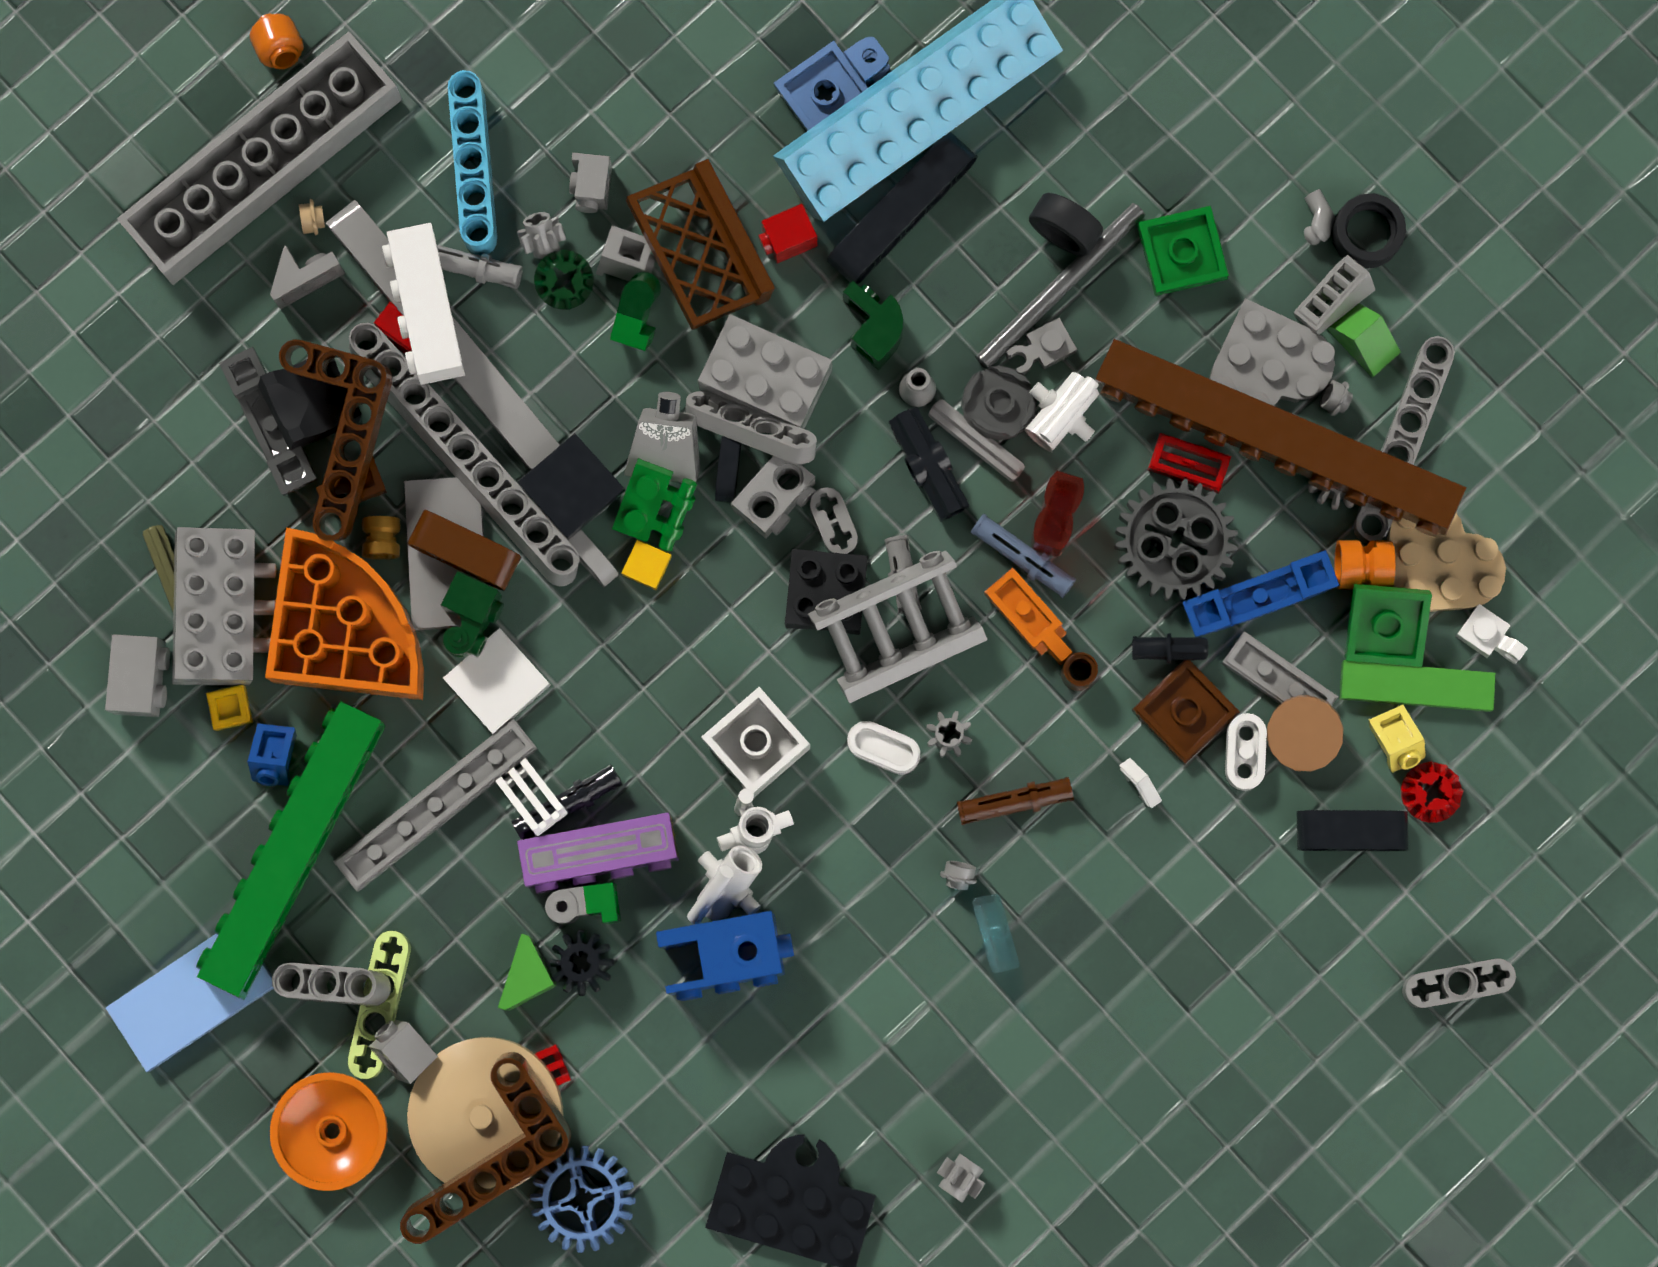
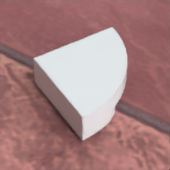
[1119,758,1162,808]

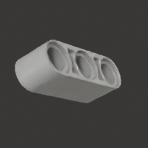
[272,963,391,1006]

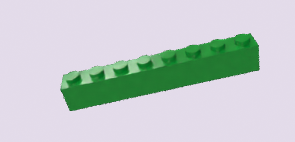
[196,701,385,1000]

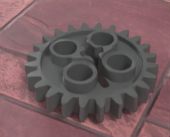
[1114,479,1238,602]

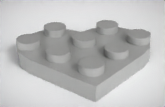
[1209,298,1335,406]

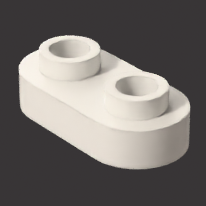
[1225,713,1267,791]

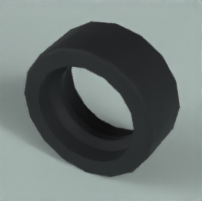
[1029,192,1103,257]
[1332,193,1406,268]

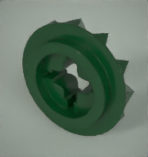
[534,250,594,310]

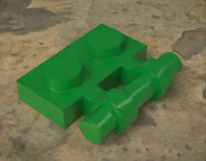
[612,458,697,551]

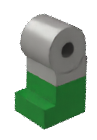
[545,882,621,925]

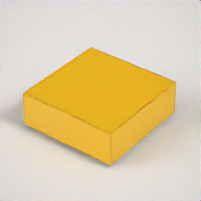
[621,540,672,590]
[206,685,253,731]

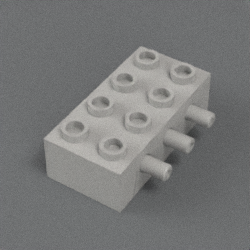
[172,527,276,686]

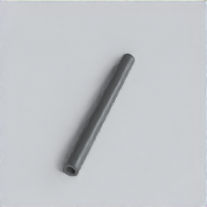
[975,203,1145,369]

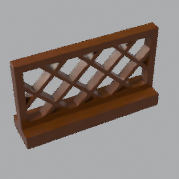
[626,159,775,330]

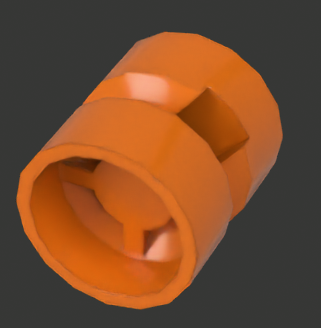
[1334,540,1396,590]

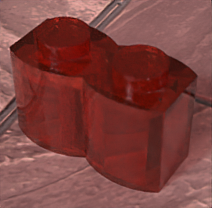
[1031,471,1084,558]

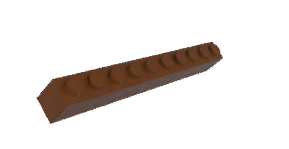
[1095,339,1467,537]

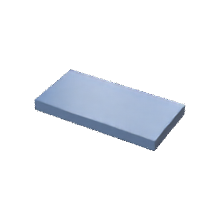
[106,934,274,1072]

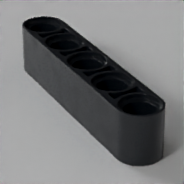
[827,132,978,285]

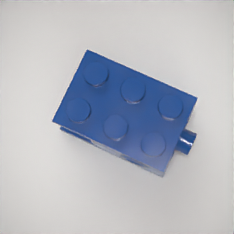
[656,911,794,1001]

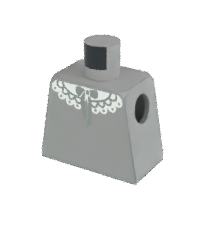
[624,392,700,483]

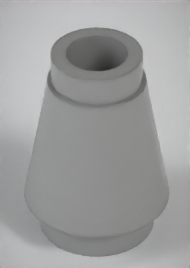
[899,368,936,407]

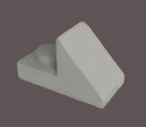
[270,245,345,310]

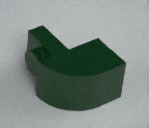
[843,281,903,371]

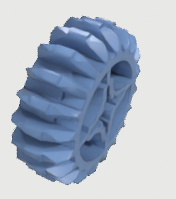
[530,1146,636,1253]

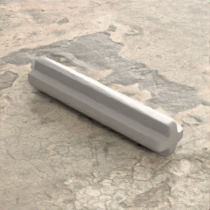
[928,400,1025,482]

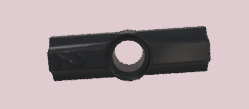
[888,407,969,522]

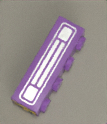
[517,812,679,894]

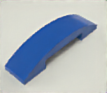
[1182,550,1339,637]

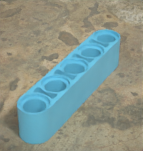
[448,70,498,256]

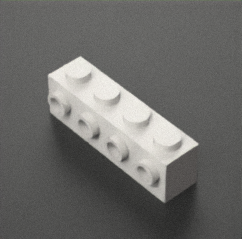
[382,223,465,385]

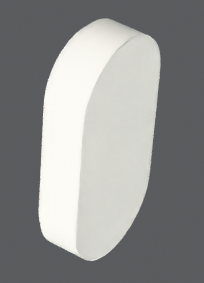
[847,721,920,775]

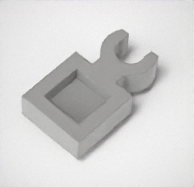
[1006,318,1077,375]

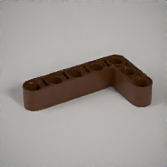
[279,339,392,541]
[400,1052,571,1244]

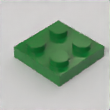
[1137,206,1229,296]
[1344,584,1432,667]

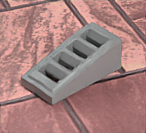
[1293,255,1375,336]

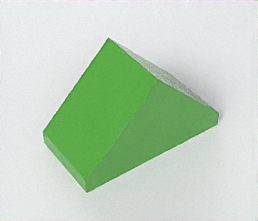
[1327,303,1401,378]
[498,934,557,1011]

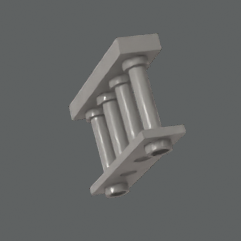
[808,551,987,703]

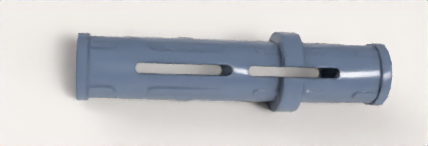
[971,514,1076,598]

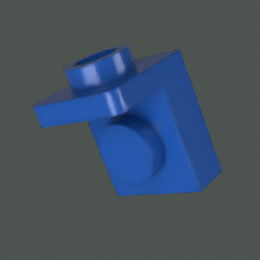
[247,723,297,786]

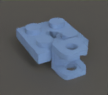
[774,37,890,131]

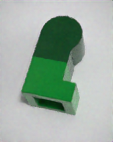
[610,272,661,351]

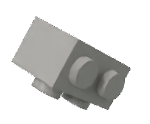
[105,635,170,717]

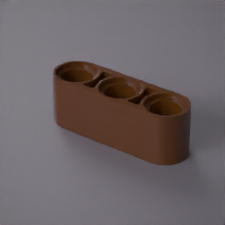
[407,510,522,591]

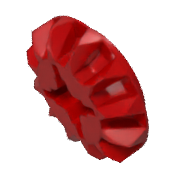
[1401,761,1463,823]

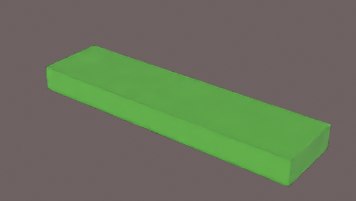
[1339,660,1496,712]

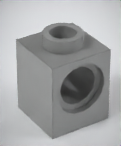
[369,1020,438,1084]

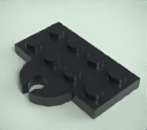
[705,1134,876,1267]

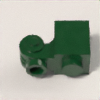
[441,571,504,658]

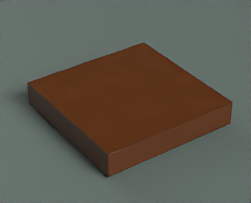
[1132,660,1240,765]

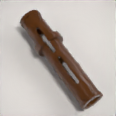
[957,777,1074,826]

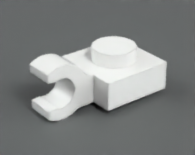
[1455,604,1528,664]

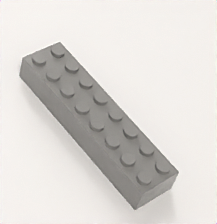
[117,31,402,285]

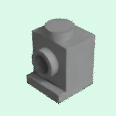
[569,152,612,213]
[596,226,656,281]

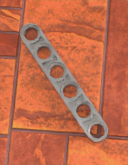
[1353,336,1455,543]

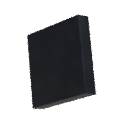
[518,433,625,540]

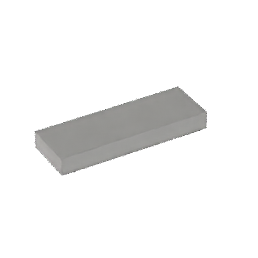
[1221,631,1338,705]

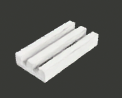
[496,758,568,837]

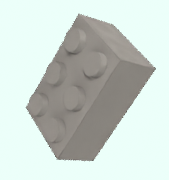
[698,314,832,429]

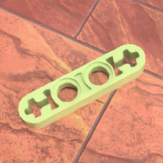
[348,931,411,1079]

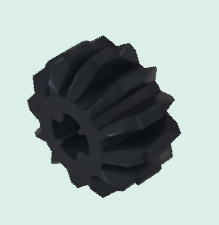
[548,930,615,996]

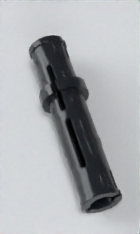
[511,764,623,840]

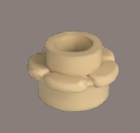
[299,199,325,236]

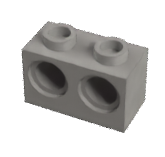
[731,456,816,539]

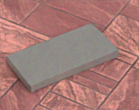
[404,477,489,631]

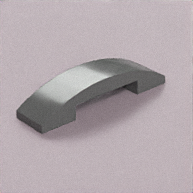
[219,347,317,496]

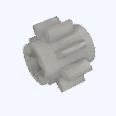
[517,212,566,259]
[926,711,972,758]
[937,1154,985,1203]

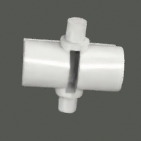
[1025,372,1099,452]
[717,788,794,854]
[687,846,762,924]

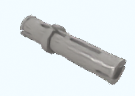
[437,245,523,290]

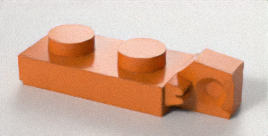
[984,568,1073,665]

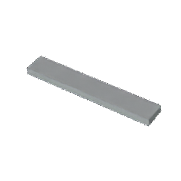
[333,719,538,892]

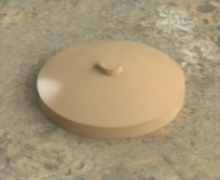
[407,1037,563,1189]

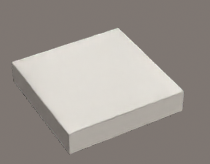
[443,628,551,734]

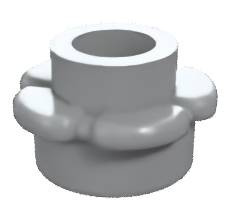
[1320,380,1353,416]
[940,861,977,890]

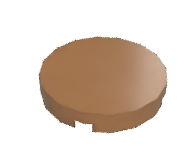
[1267,695,1344,772]

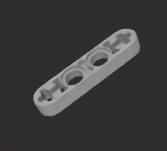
[685,391,817,464]

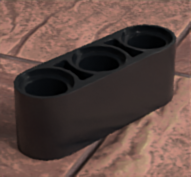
[1297,810,1408,851]

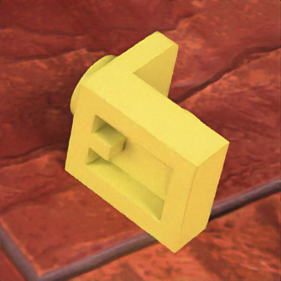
[1369,705,1426,773]

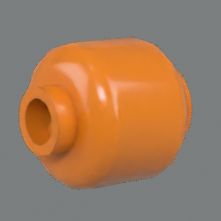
[249,13,304,70]

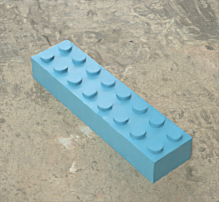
[773,0,1063,222]

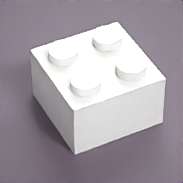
[701,687,810,797]

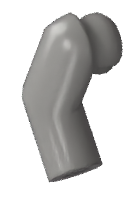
[1304,189,1335,245]

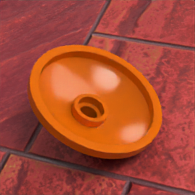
[270,1072,388,1191]

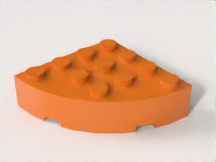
[265,527,424,700]

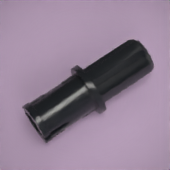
[1132,633,1209,664]

